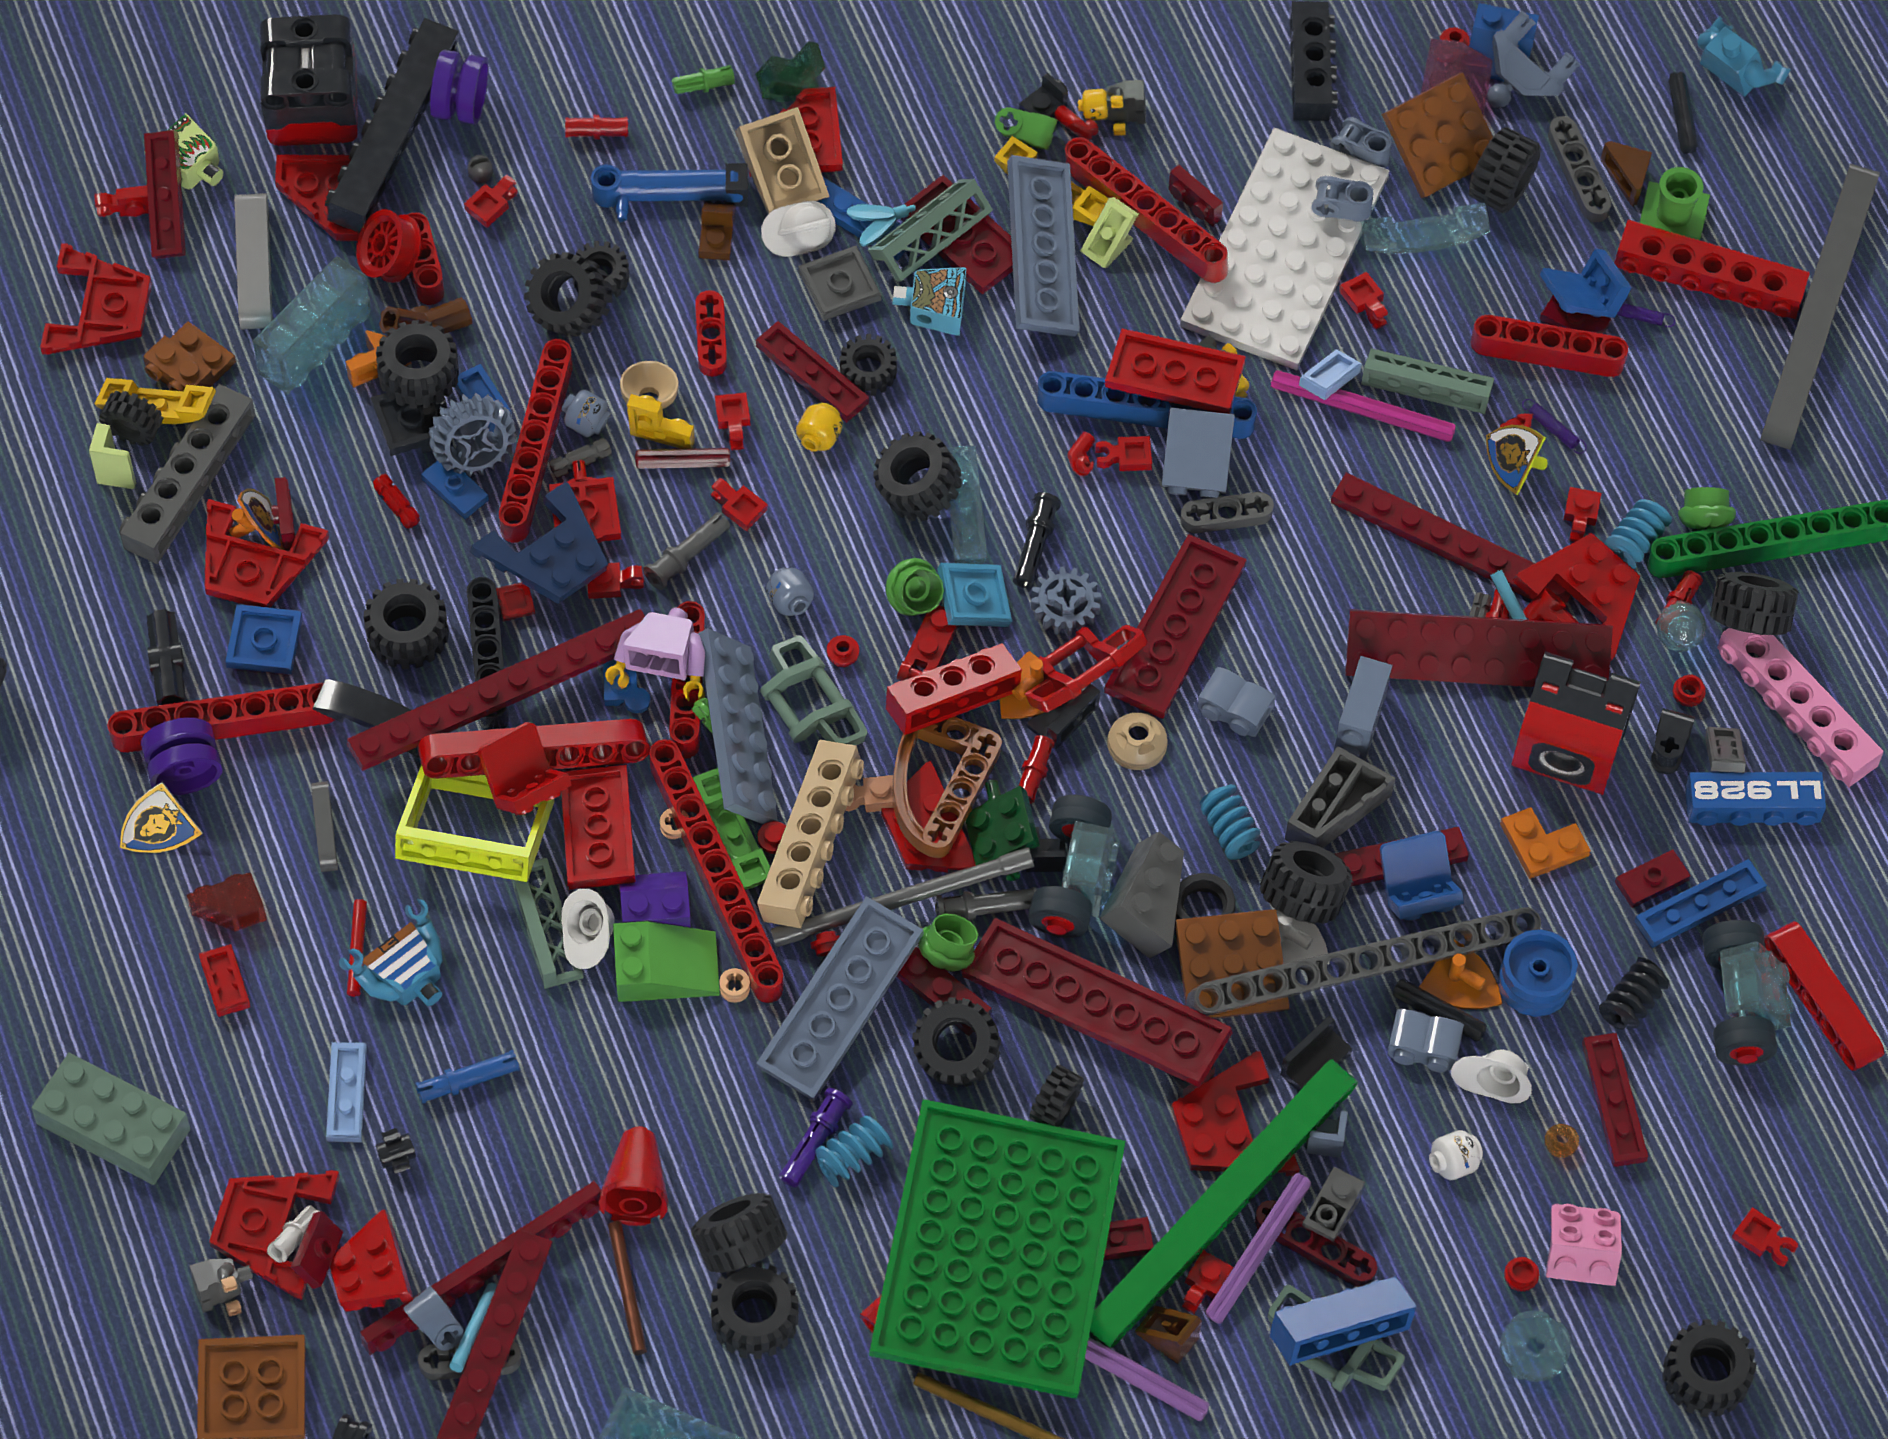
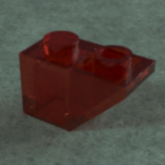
[186,872,267,932]

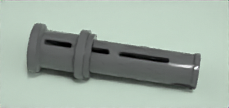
[643,512,730,590]
[934,887,1036,921]

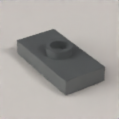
[1705,727,1746,773]

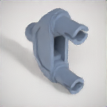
[1487,10,1581,108]

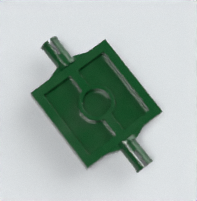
[966,780,1040,881]

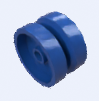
[1498,929,1578,1017]

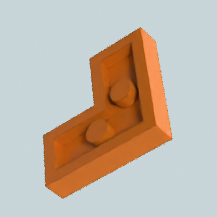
[1500,807,1591,879]

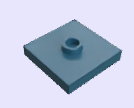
[937,563,1012,627]

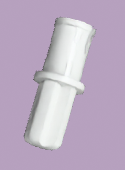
[267,1206,320,1262]

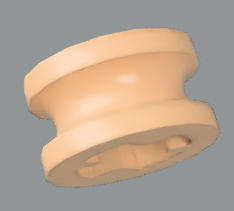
[660,809,689,839]
[719,968,750,1003]

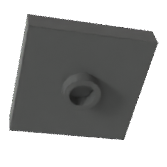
[798,246,881,321]

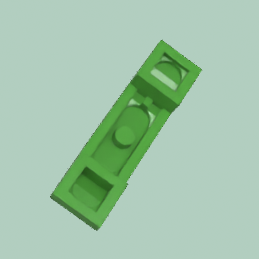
[692,768,770,890]

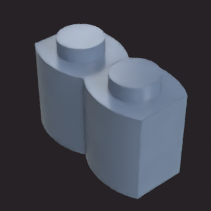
[1198,667,1275,737]
[1387,1009,1464,1072]

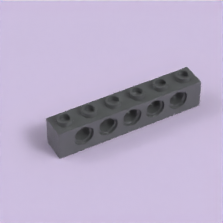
[119,384,256,564]

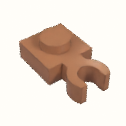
[845,775,894,813]

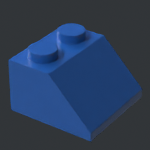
[1463,3,1539,82]

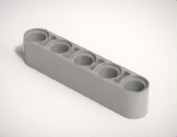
[235,193,273,330]

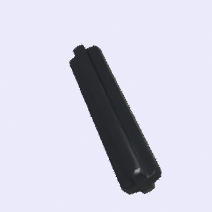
[1668,72,1698,154]
[1393,979,1487,1041]

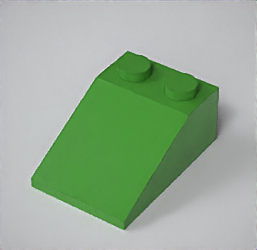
[613,921,720,1002]

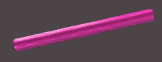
[1271,370,1456,442]

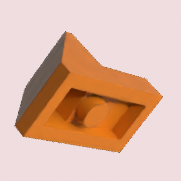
[345,330,412,388]

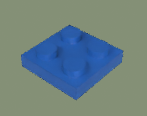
[225,604,303,675]

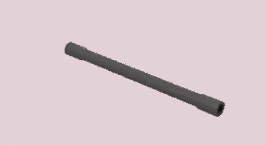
[770,848,1034,948]

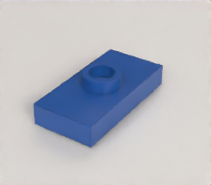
[421,461,489,519]

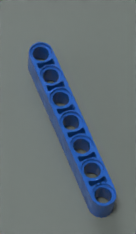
[1037,371,1257,439]

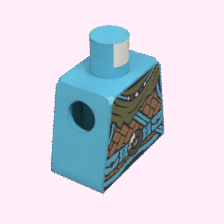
[893,268,966,336]

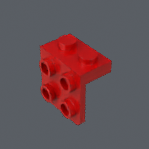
[478,722,572,815]

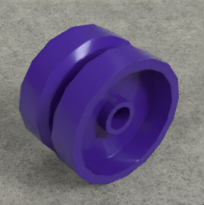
[430,50,489,125]
[141,718,223,795]

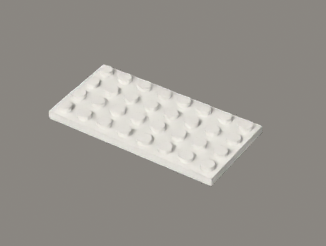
[1180,128,1389,370]

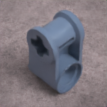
[1330,117,1391,168]
[1311,176,1373,222]
[403,1286,464,1351]

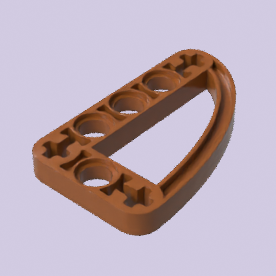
[892,717,1002,858]

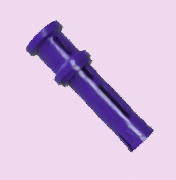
[778,1088,853,1188]

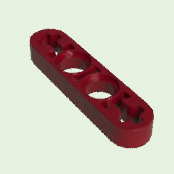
[1255,1200,1377,1287]

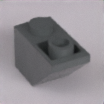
[1302,1167,1365,1241]

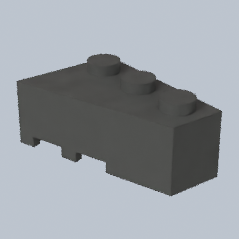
[1285,746,1395,848]
[1099,831,1184,959]

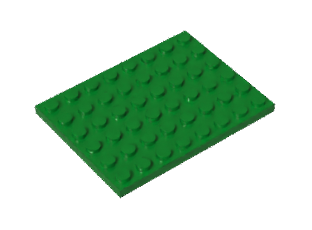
[869,1099,1126,1399]

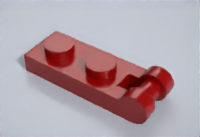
[897,605,959,681]

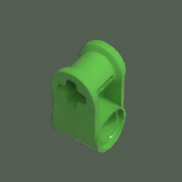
[995,107,1057,150]

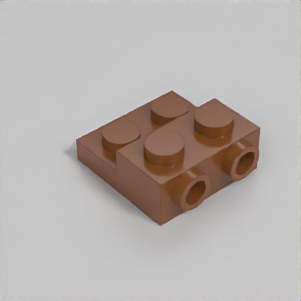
[143,321,236,392]

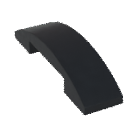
[312,679,420,758]

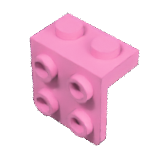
[1546,1204,1622,1286]

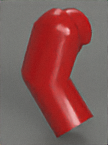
[1055,105,1099,140]
[1067,432,1095,476]

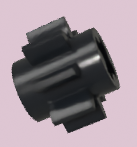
[375,1128,416,1174]

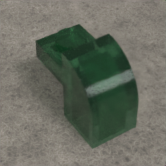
[755,41,826,102]

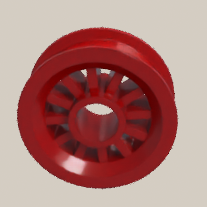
[356,209,421,283]

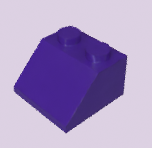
[620,871,691,928]

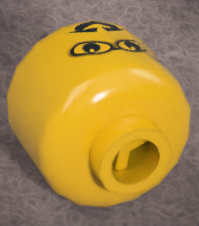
[796,403,843,452]

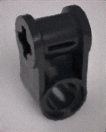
[1651,708,1695,775]

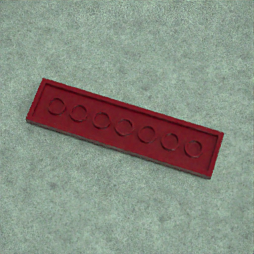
[1345,609,1613,687]
[961,918,1232,1088]

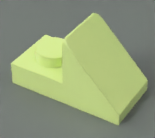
[1080,197,1139,268]

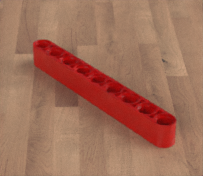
[649,739,784,1003]

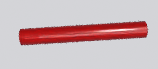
[347,899,367,997]

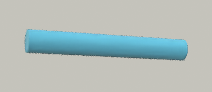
[1490,570,1527,620]
[449,1283,497,1372]

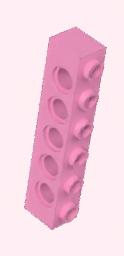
[1717,628,1884,788]

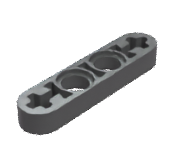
[1548,116,1612,222]

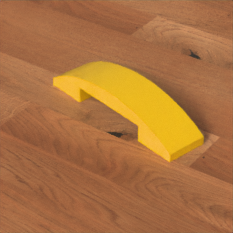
[994,136,1109,226]
[94,378,216,424]

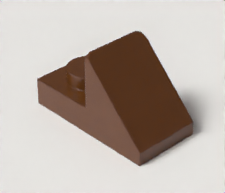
[698,202,736,261]

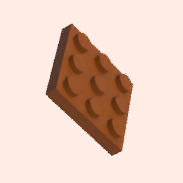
[1381,72,1493,198]
[1175,909,1290,1019]
[197,1335,306,1439]

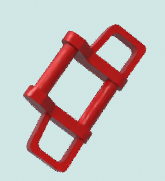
[1025,625,1148,712]

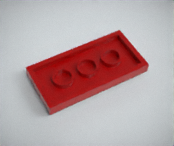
[1105,328,1246,414]
[561,765,636,890]

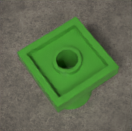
[1640,167,1710,240]

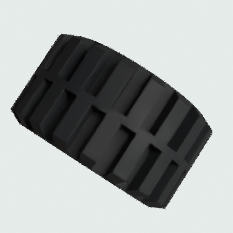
[1469,127,1541,214]
[524,252,612,336]
[376,320,459,409]
[873,432,962,521]
[1710,572,1799,635]
[363,578,449,669]
[1260,841,1353,924]
[912,997,1001,1088]
[691,1193,788,1273]
[710,1262,799,1359]
[1662,1319,1757,1417]

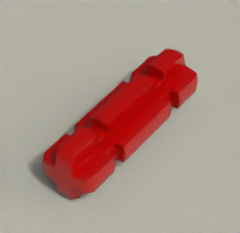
[373,474,420,529]

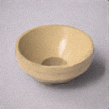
[620,361,678,409]
[1107,713,1167,770]

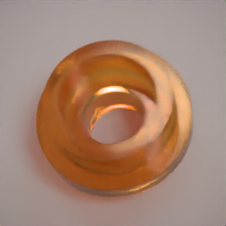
[1544,1124,1579,1158]

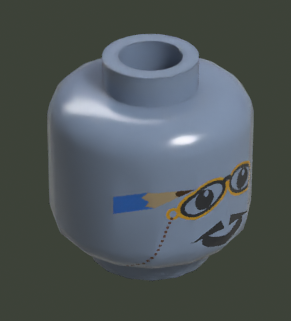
[561,390,611,437]
[766,568,814,616]

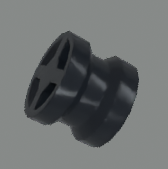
[333,1414,372,1439]

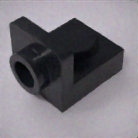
[1019,73,1068,118]

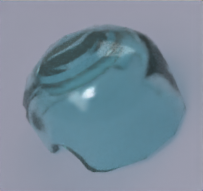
[1656,600,1707,653]

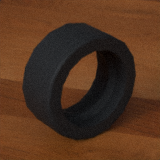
[1175,873,1236,921]

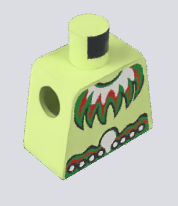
[144,113,224,189]

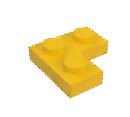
[627,394,695,449]

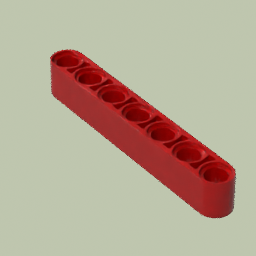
[1065,137,1228,283]
[499,339,573,543]
[107,683,335,752]
[417,719,650,779]

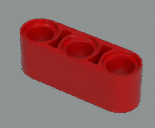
[407,212,444,305]

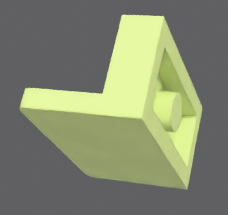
[89,423,136,489]

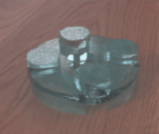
[1500,1311,1571,1382]

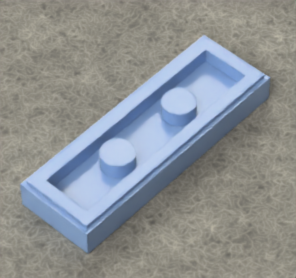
[326,1042,367,1142]

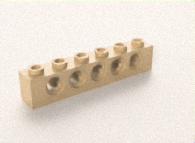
[757,740,864,928]

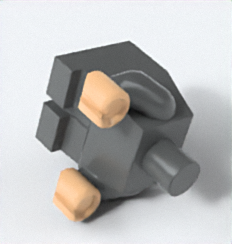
[189,1259,252,1316]

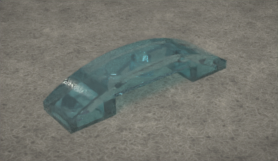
[1361,203,1490,253]

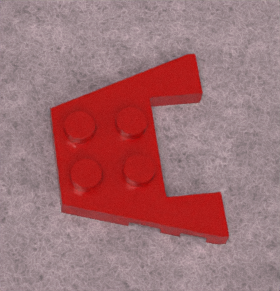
[40,243,152,355]
[205,499,329,608]
[1511,533,1640,661]
[1171,1051,1300,1176]
[209,1170,340,1300]

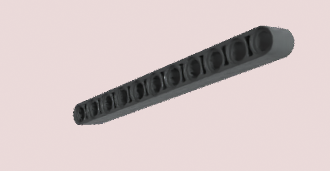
[1760,163,1880,450]
[1187,907,1541,1016]

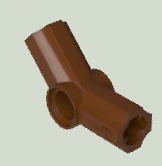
[379,297,473,333]

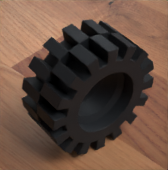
[572,241,629,298]
[840,334,897,396]
[99,391,163,446]
[1029,1064,1084,1127]

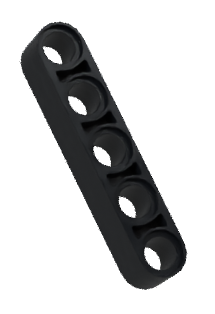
[467,577,509,730]

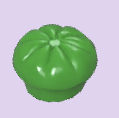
[1678,487,1736,530]
[885,558,944,616]
[918,914,978,972]

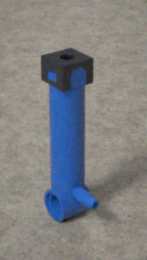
[591,163,748,222]

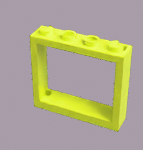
[395,764,554,882]

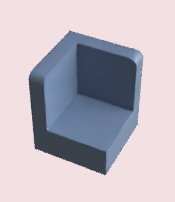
[1306,1111,1348,1158]

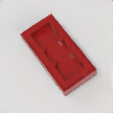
[198,944,251,1017]

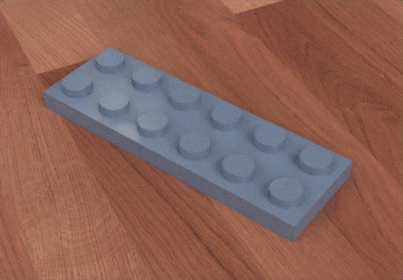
[1007,155,1080,337]
[698,628,778,825]
[756,896,924,1102]

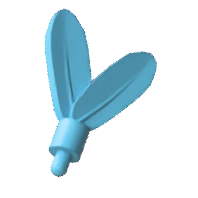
[847,204,916,247]

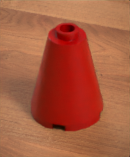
[598,1126,668,1226]

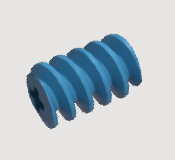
[1604,499,1672,569]
[1200,784,1261,860]
[815,1115,893,1187]

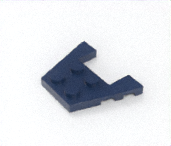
[470,481,608,604]

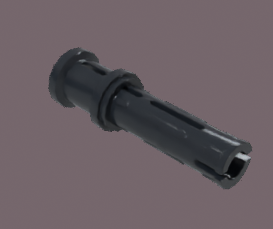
[1013,492,1061,589]

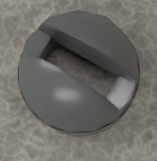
[468,155,493,183]

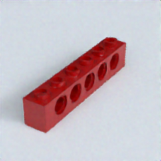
[1615,220,1810,320]

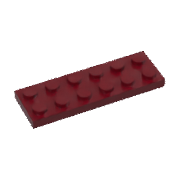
[1104,534,1247,719]

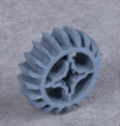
[429,393,516,477]

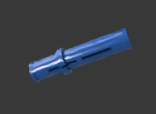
[415,1050,520,1104]

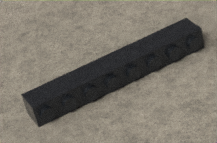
[325,18,459,233]

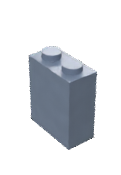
[1161,408,1234,498]
[1334,656,1392,761]

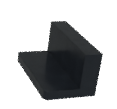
[1027,684,1100,750]
[1280,1016,1353,1092]

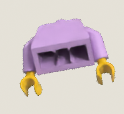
[605,608,705,701]

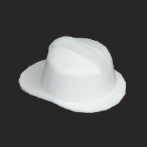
[761,201,835,257]
[561,889,615,969]
[1451,1050,1532,1103]

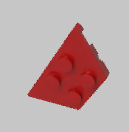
[881,761,976,873]
[330,1209,414,1312]

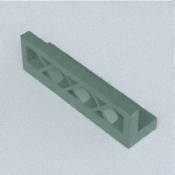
[868,179,993,281]
[1361,348,1494,414]
[511,858,584,989]

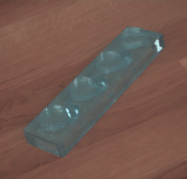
[948,446,987,564]

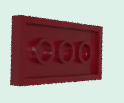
[900,175,1013,295]

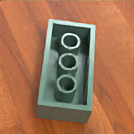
[31,1052,191,1185]

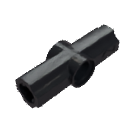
[147,609,186,706]

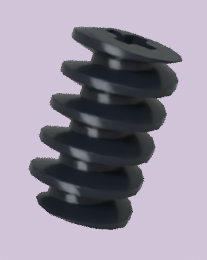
[1599,957,1670,1030]

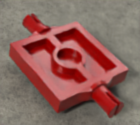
[549,460,622,543]

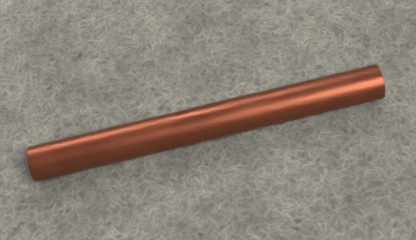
[608,1221,647,1355]

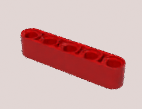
[1471,315,1629,377]
[669,601,705,759]
[1764,921,1885,1071]

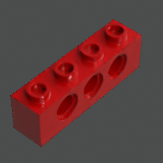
[886,643,1022,735]

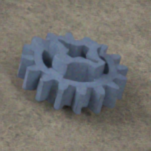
[1030,567,1101,636]

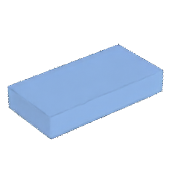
[1299,349,1362,400]

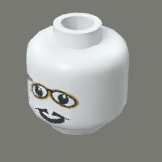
[1429,1130,1483,1180]

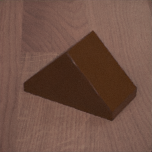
[1600,141,1652,207]
[1135,1305,1202,1364]

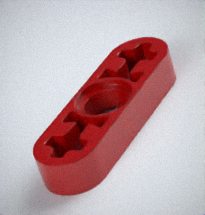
[695,290,727,377]

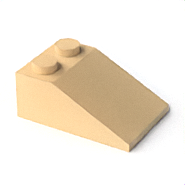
[735,107,829,214]

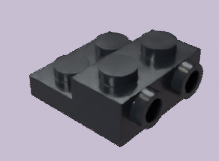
[370,393,453,456]

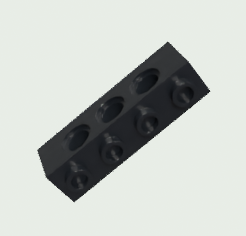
[1289,1,1338,121]

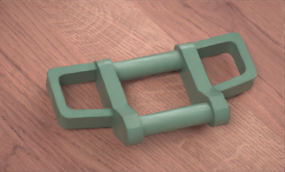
[760,636,868,745]
[1268,1285,1405,1392]

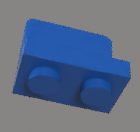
[1540,249,1632,318]
[1380,831,1464,920]

